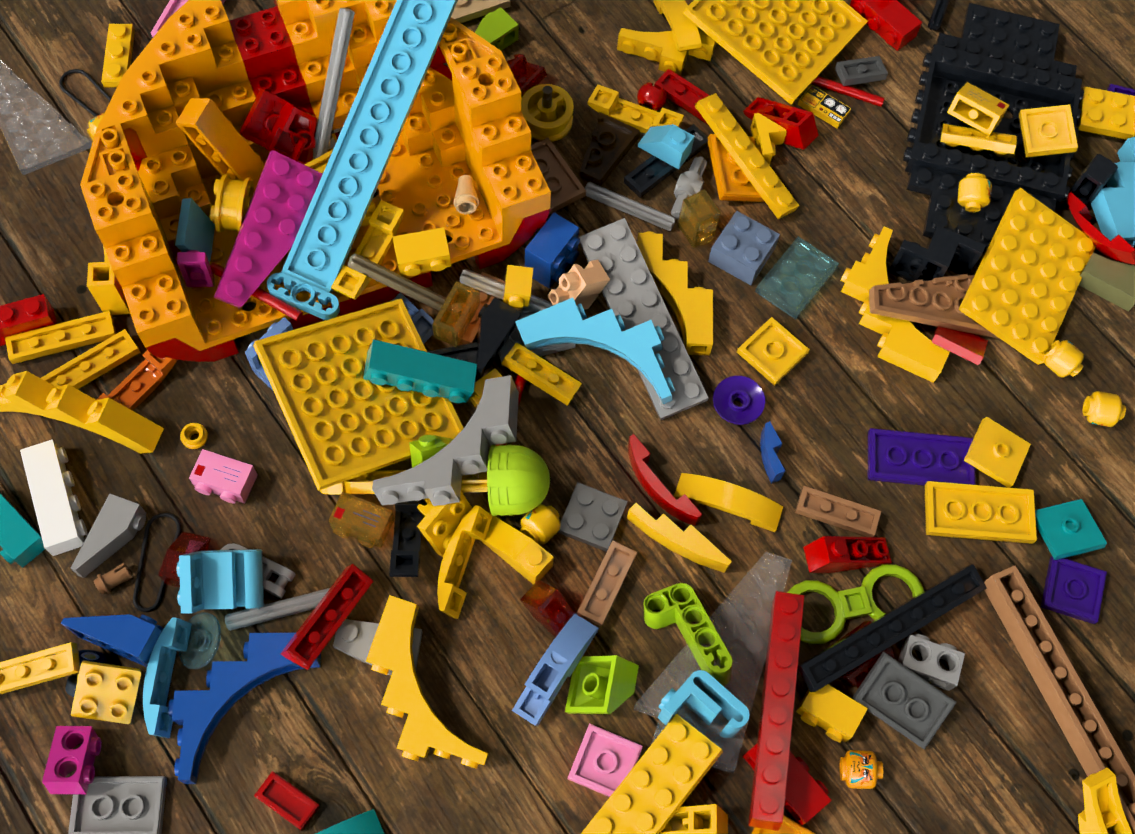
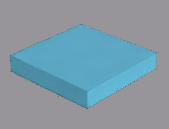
[175,198,215,264]

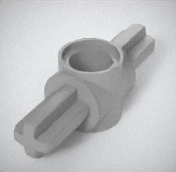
[671,156,707,219]

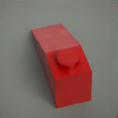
[743,97,819,150]

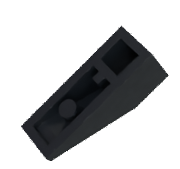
[475,297,521,381]

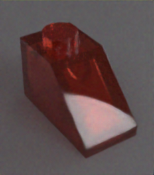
[158,531,211,588]
[520,580,575,637]

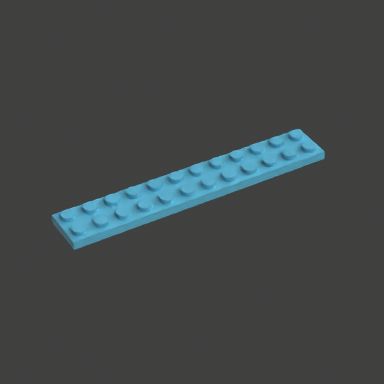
[281,0,458,294]

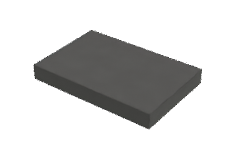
[852,652,956,749]

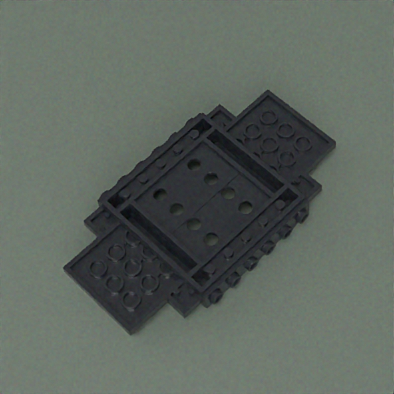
[903,3,1084,252]

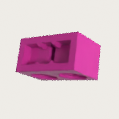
[42,726,101,795]

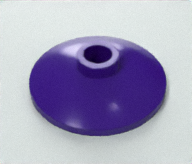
[713,376,765,425]

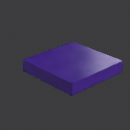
[1041,557,1107,624]

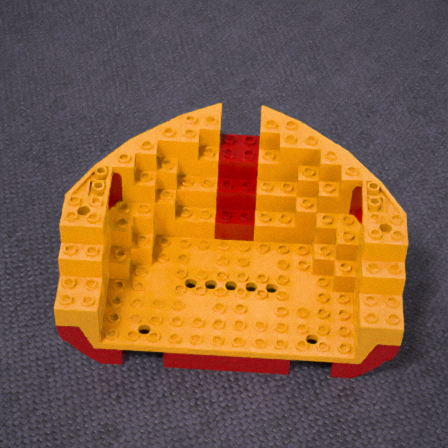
[80,0,551,362]

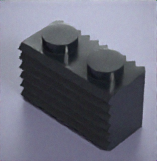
[1069,154,1118,208]

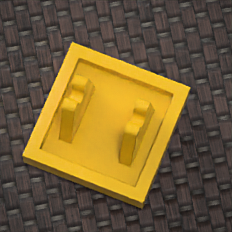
[417,491,472,557]

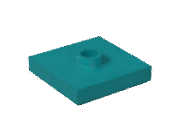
[1035,499,1107,560]

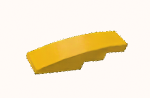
[627,503,732,573]

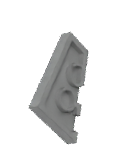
[333,619,422,676]

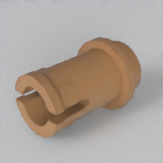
[93,562,133,594]

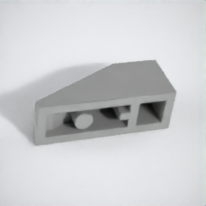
[71,493,146,578]

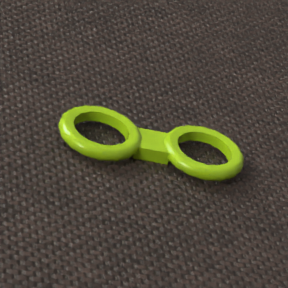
[787,564,924,644]

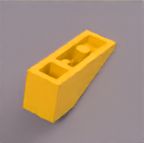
[480,514,554,586]
[660,804,728,834]

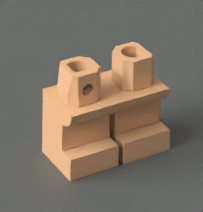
[548,260,610,309]

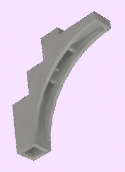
[372,375,519,506]

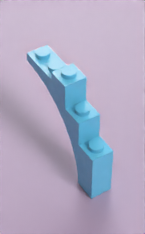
[1091,137,1135,247]
[515,298,675,404]

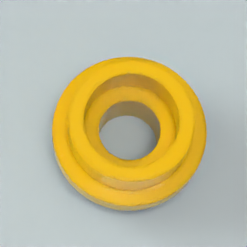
[180,423,208,449]

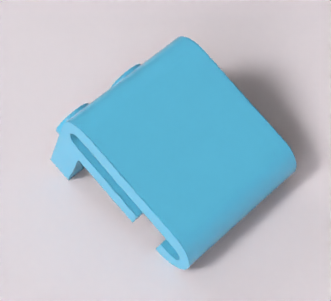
[177,549,264,614]
[658,670,750,738]

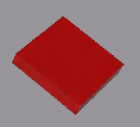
[931,326,988,365]

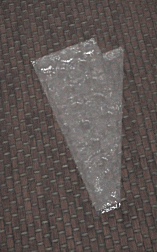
[633,552,792,773]

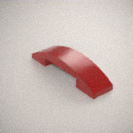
[1067,192,1135,265]
[628,434,702,526]

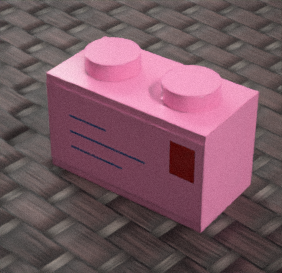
[189,449,257,504]

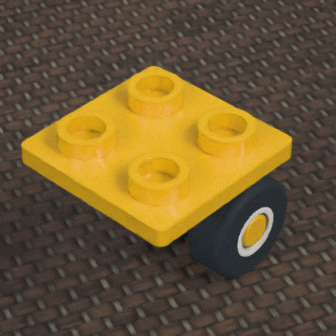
[65,650,142,724]

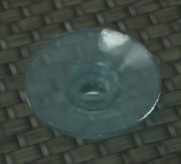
[179,612,221,669]

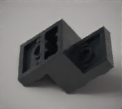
[888,226,986,282]

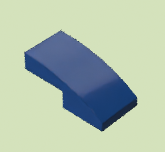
[760,421,785,484]

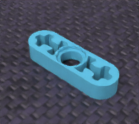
[267,273,340,320]

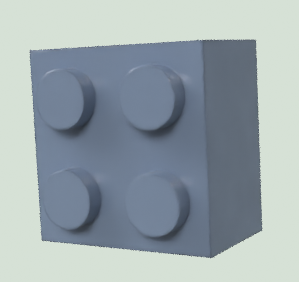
[708,211,780,285]

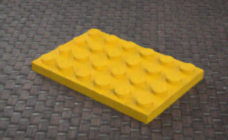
[958,188,1096,365]

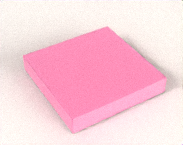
[567,723,643,797]

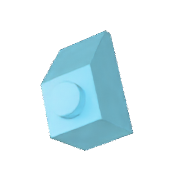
[638,124,695,169]

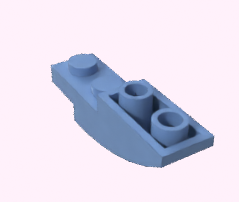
[512,613,599,726]

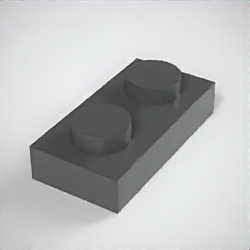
[835,56,888,86]

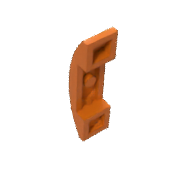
[96,350,177,411]

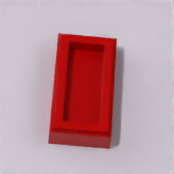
[254,771,320,831]

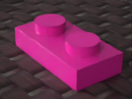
[177,250,215,287]

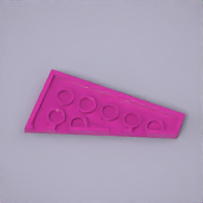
[214,150,323,308]

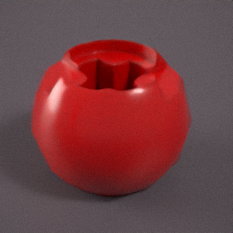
[637,82,667,111]

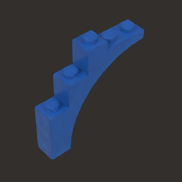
[168,633,322,784]

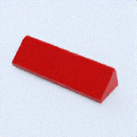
[281,563,374,670]

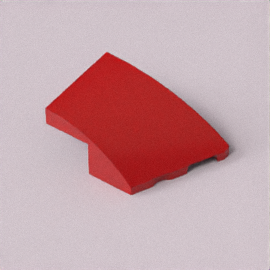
[239,88,316,165]

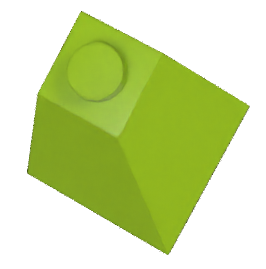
[565,655,639,714]

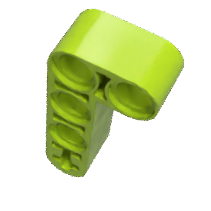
[644,583,733,686]

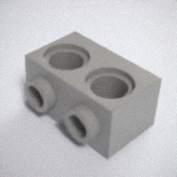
[898,634,965,691]

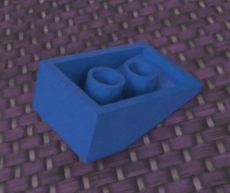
[61,614,164,668]

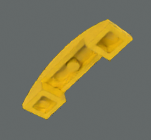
[653,0,702,51]
[587,84,684,134]
[331,200,404,300]
[674,473,783,532]
[437,505,493,619]

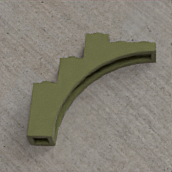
[1079,253,1135,312]

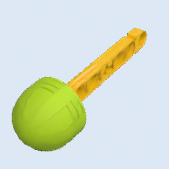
[320,445,550,516]

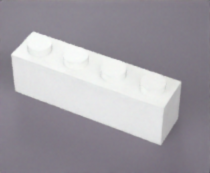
[20,439,87,556]

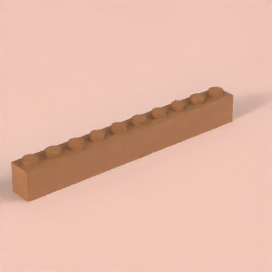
[984,565,1135,834]

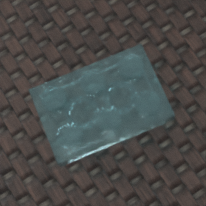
[755,236,839,320]

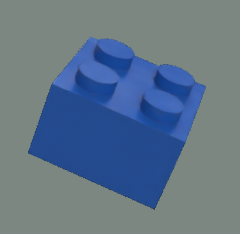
[525,213,580,289]

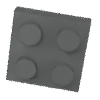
[557,482,627,552]

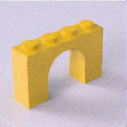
[87,245,130,315]

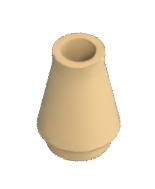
[453,175,479,214]

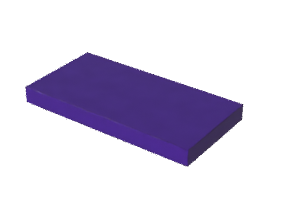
[868,428,976,486]

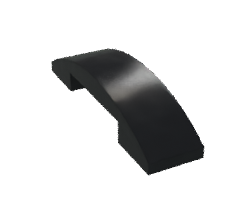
[389,499,424,577]

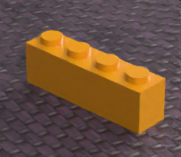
[176,98,265,192]

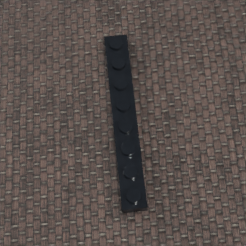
[797,564,987,692]

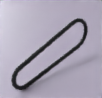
[59,69,112,117]
[133,513,181,612]

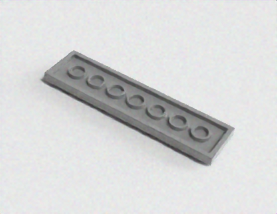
[578,218,708,421]

